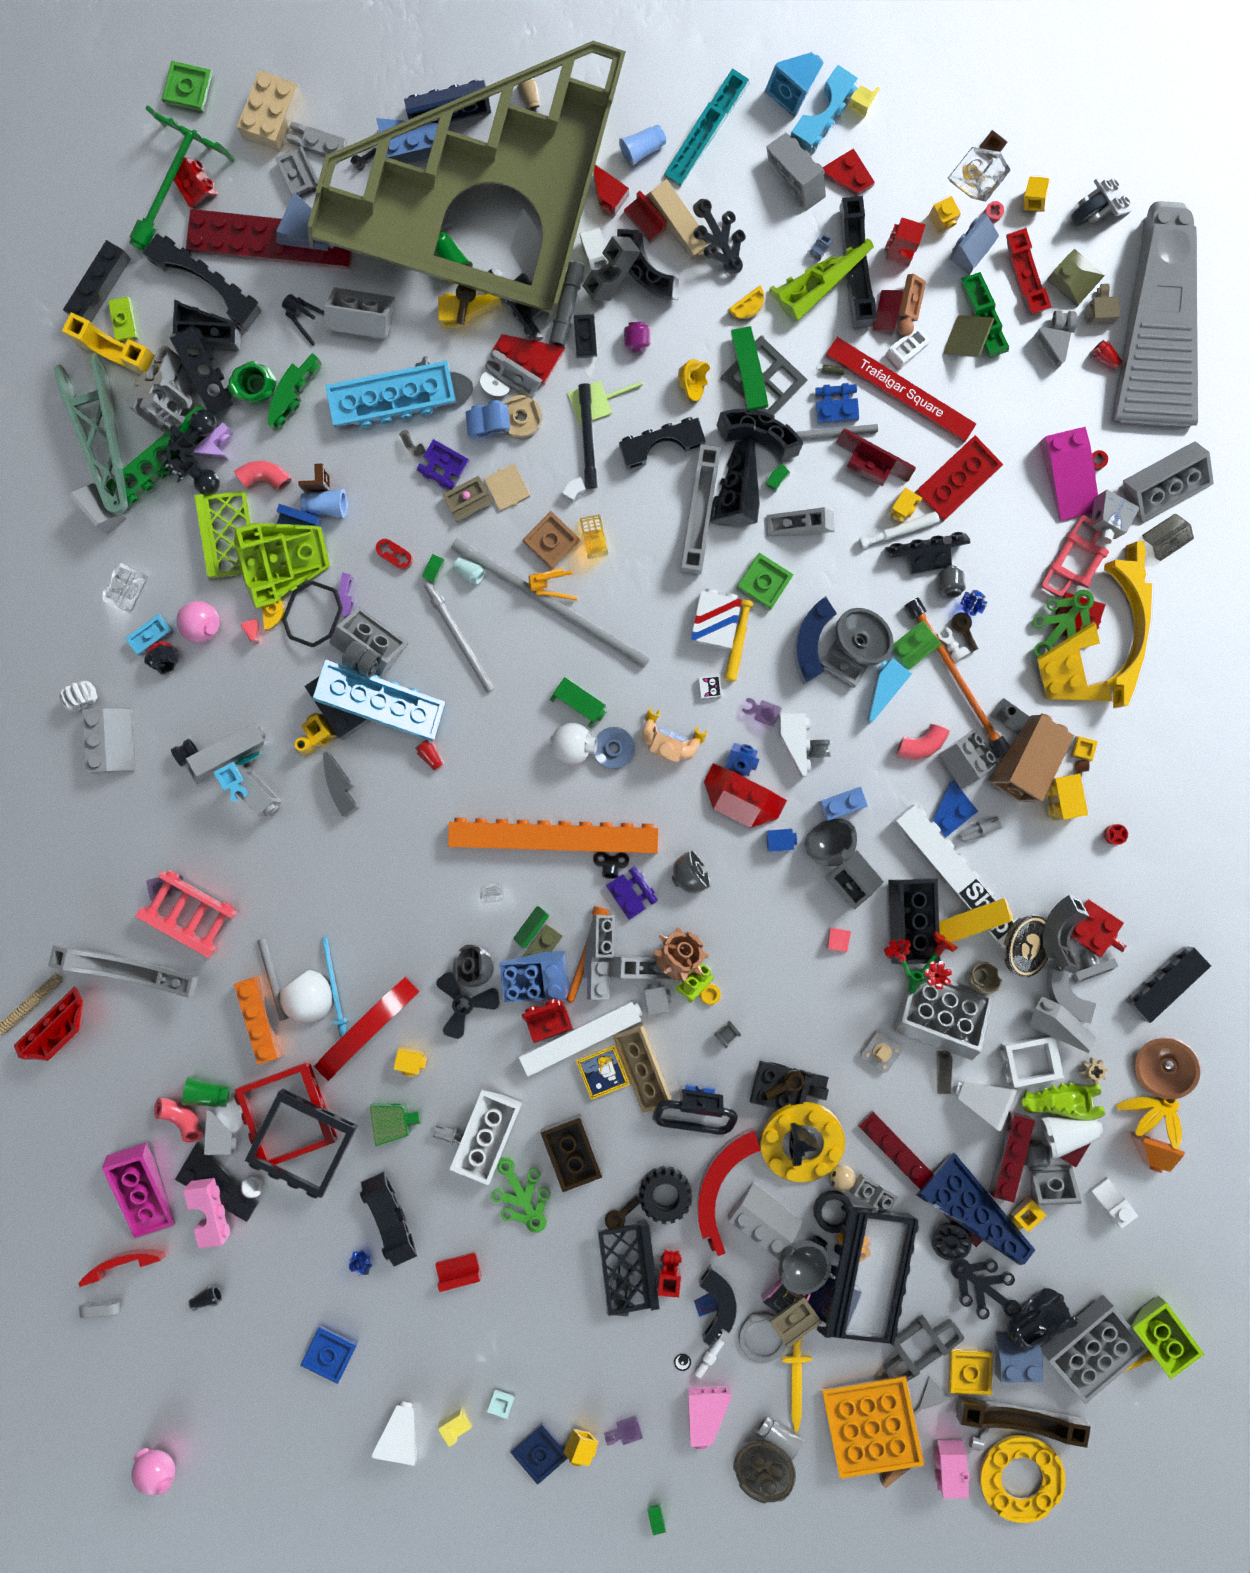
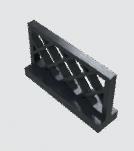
[597,1220,660,1316]

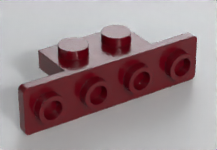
[836,428,916,486]

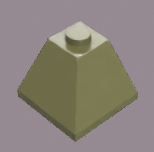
[1047,248,1105,307]

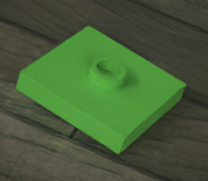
[162,61,213,112]
[736,553,794,610]

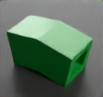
[765,464,790,491]
[422,554,445,582]
[647,1504,666,1535]

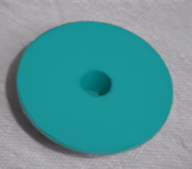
[235,752,261,767]

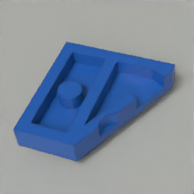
[932,780,978,837]

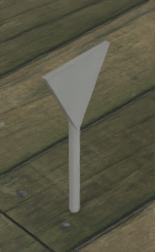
[914,1376,951,1416]

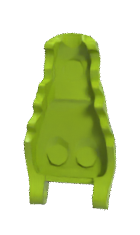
[1022,1082,1105,1121]

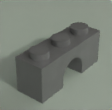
[582,236,641,301]

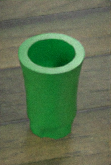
[434,232,473,267]
[182,1076,230,1107]

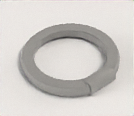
[739,1311,787,1363]

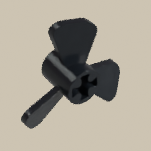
[436,972,500,1039]

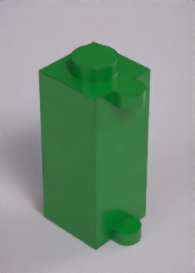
[550,677,607,728]

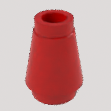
[1092,340,1123,370]
[415,740,444,771]

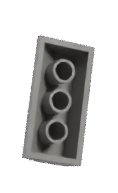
[1123,441,1214,523]

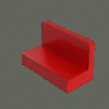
[624,191,666,243]
[435,1252,482,1292]

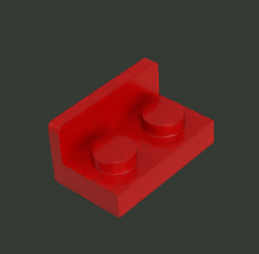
[174,157,218,208]

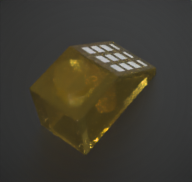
[580,514,608,559]

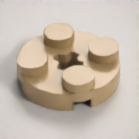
[505,395,542,438]

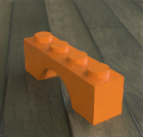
[234,976,283,1065]

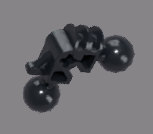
[161,409,220,495]

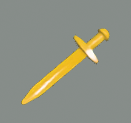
[781,1337,813,1433]

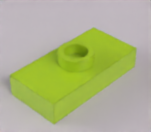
[108,297,138,342]

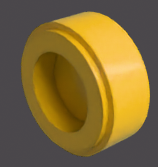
[700,984,721,1005]

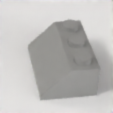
[324,287,395,339]
[329,607,408,678]
[82,708,135,774]
[728,1183,803,1260]

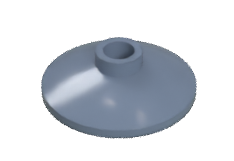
[594,727,635,769]

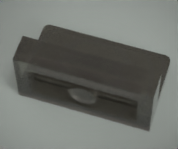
[1142,513,1194,561]

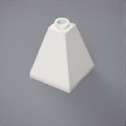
[955,1082,1017,1131]
[372,1401,418,1466]

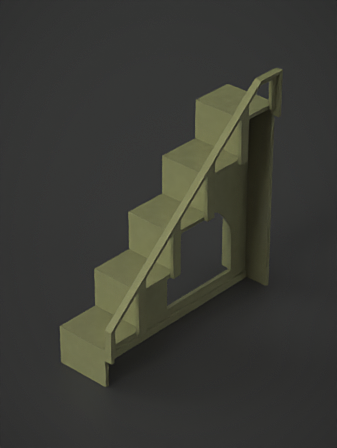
[307,40,626,321]

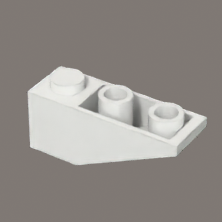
[779,713,811,777]

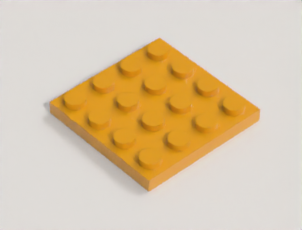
[822,1375,924,1479]

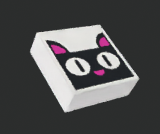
[699,676,722,699]

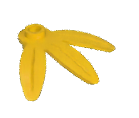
[1116,1097,1182,1149]

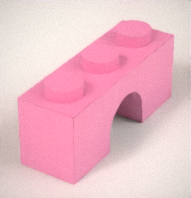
[183,1178,230,1248]

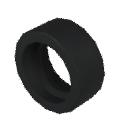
[813,1191,853,1234]

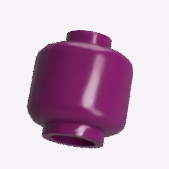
[624,322,651,352]

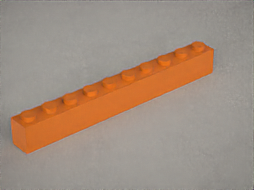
[448,818,658,853]

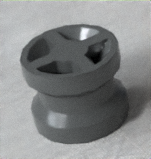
[810,740,831,757]

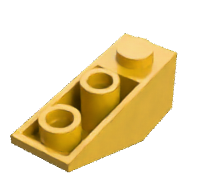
[438,293,502,327]

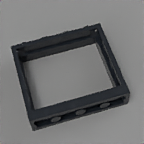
[245,1088,358,1199]

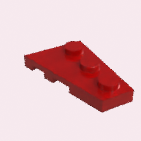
[492,334,566,385]

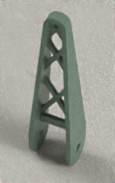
[54,353,128,515]

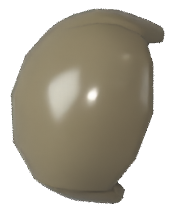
[968,962,1002,994]

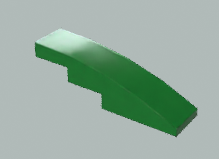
[961,272,1009,358]
[731,326,768,411]

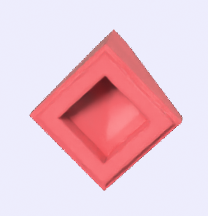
[241,619,259,644]
[826,927,851,952]

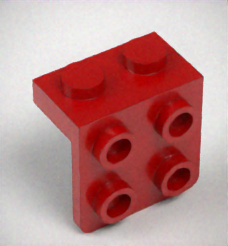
[521,999,573,1043]

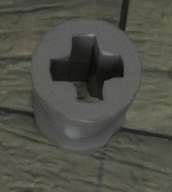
[714,1020,741,1048]

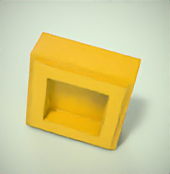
[1071,736,1098,762]

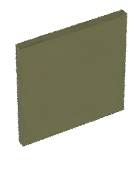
[944,315,994,358]

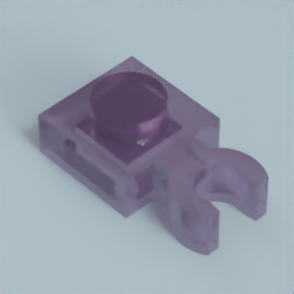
[742,698,782,727]
[146,875,184,901]

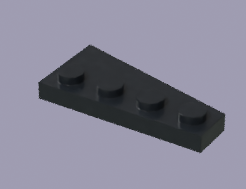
[175,1142,259,1222]

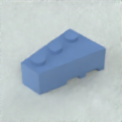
[376,118,438,163]

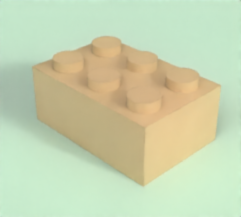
[237,70,302,151]

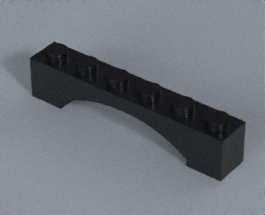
[839,196,877,328]
[143,234,262,331]

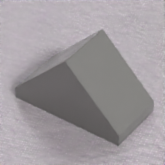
[1034,327,1071,369]

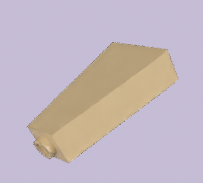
[645,179,709,257]

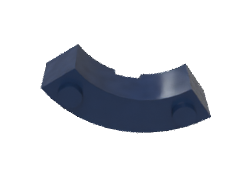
[795,596,837,685]

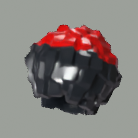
[144,641,178,675]

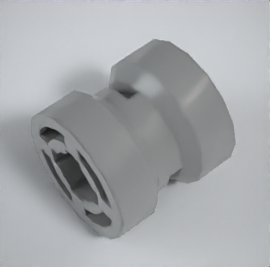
[1051,311,1077,333]

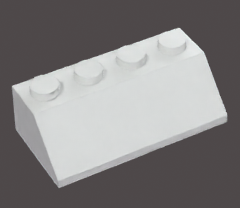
[450,1090,522,1186]

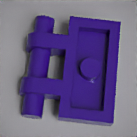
[416,439,470,490]
[606,866,658,920]

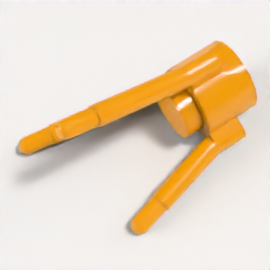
[529,568,578,600]

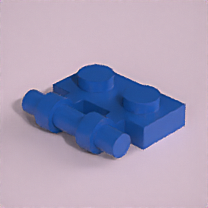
[815,383,859,424]

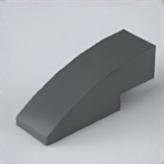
[323,751,360,817]

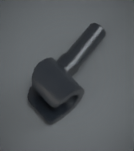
[350,148,376,170]

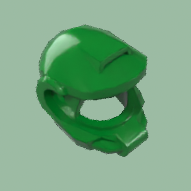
[227,361,276,404]

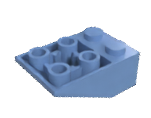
[499,951,569,1002]

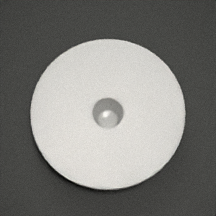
[480,371,510,397]

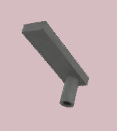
[990,698,1072,757]

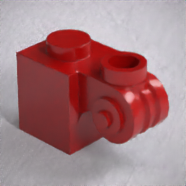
[657,1249,682,1298]

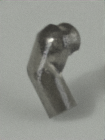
[399,430,426,457]

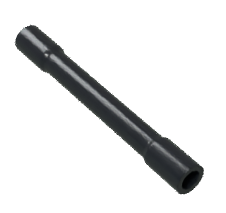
[578,383,598,489]

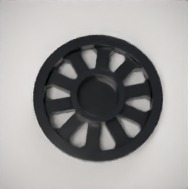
[931,1222,972,1261]

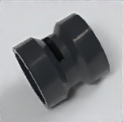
[171,738,199,767]

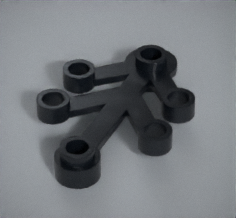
[693,199,746,274]
[950,1258,1020,1320]

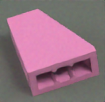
[688,1387,731,1449]

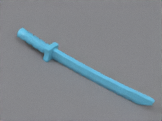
[323,936,348,1038]

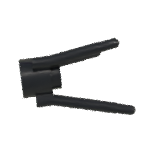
[282,294,324,345]

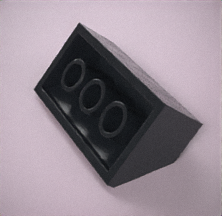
[888,878,941,965]

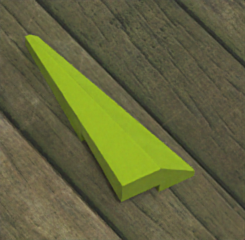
[769,238,874,320]

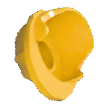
[677,359,710,401]

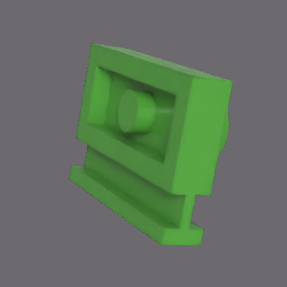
[893,620,942,670]

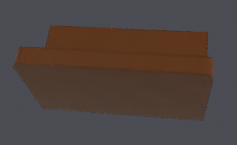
[298,463,331,493]

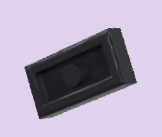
[574,314,597,358]

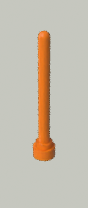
[566,905,610,1003]

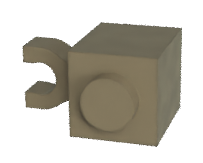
[1086,283,1120,324]

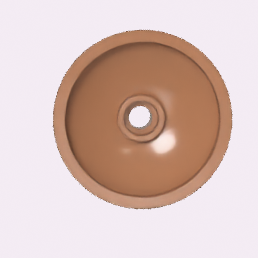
[1135,1037,1201,1099]

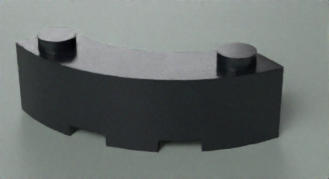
[617,229,679,300]
[716,409,803,462]
[360,1172,417,1267]

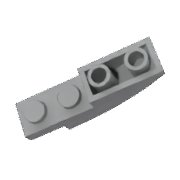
[584,915,615,1000]

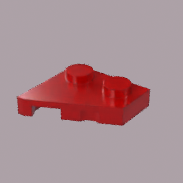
[823,148,875,196]

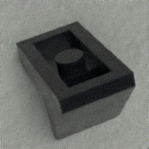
[789,1123,819,1166]

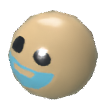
[829,1165,856,1192]

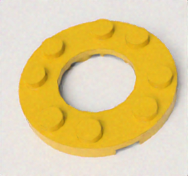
[760,1102,845,1182]
[979,1434,1066,1523]

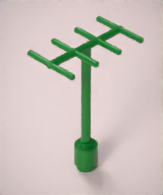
[129,105,235,251]

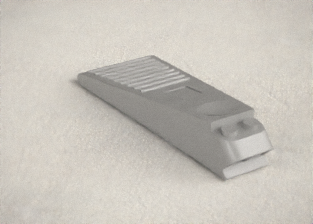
[1113,201,1198,427]

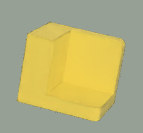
[848,85,880,117]
[438,1409,472,1447]

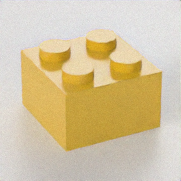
[1046,774,1088,820]

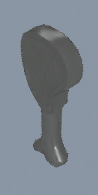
[415,356,474,405]

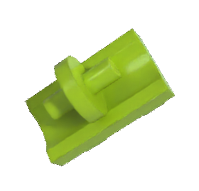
[675,964,714,1003]

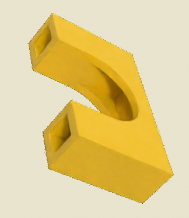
[62,312,155,375]

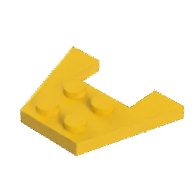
[1037,622,1112,701]

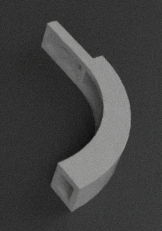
[48,945,199,998]

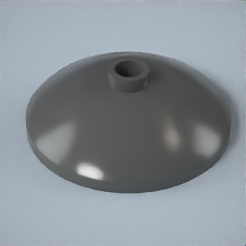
[836,608,894,665]

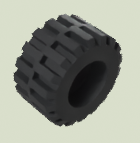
[639,1166,692,1224]

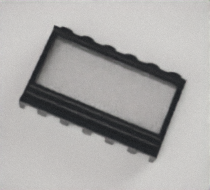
[817,1205,919,1345]

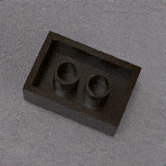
[540,1114,603,1192]

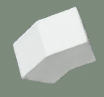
[562,477,586,502]

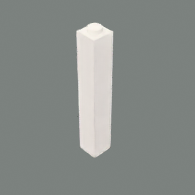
[519,1000,643,1076]

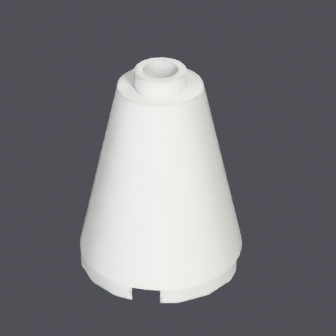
[1041,1117,1103,1159]

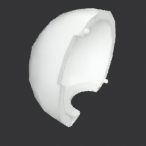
[280,970,334,1024]

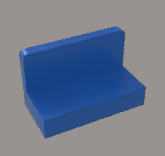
[276,504,322,526]

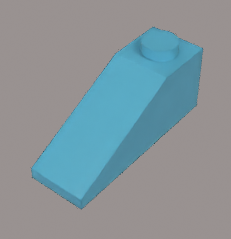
[867,658,912,724]

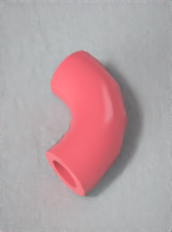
[234,461,292,492]
[896,724,950,760]
[154,1098,203,1143]

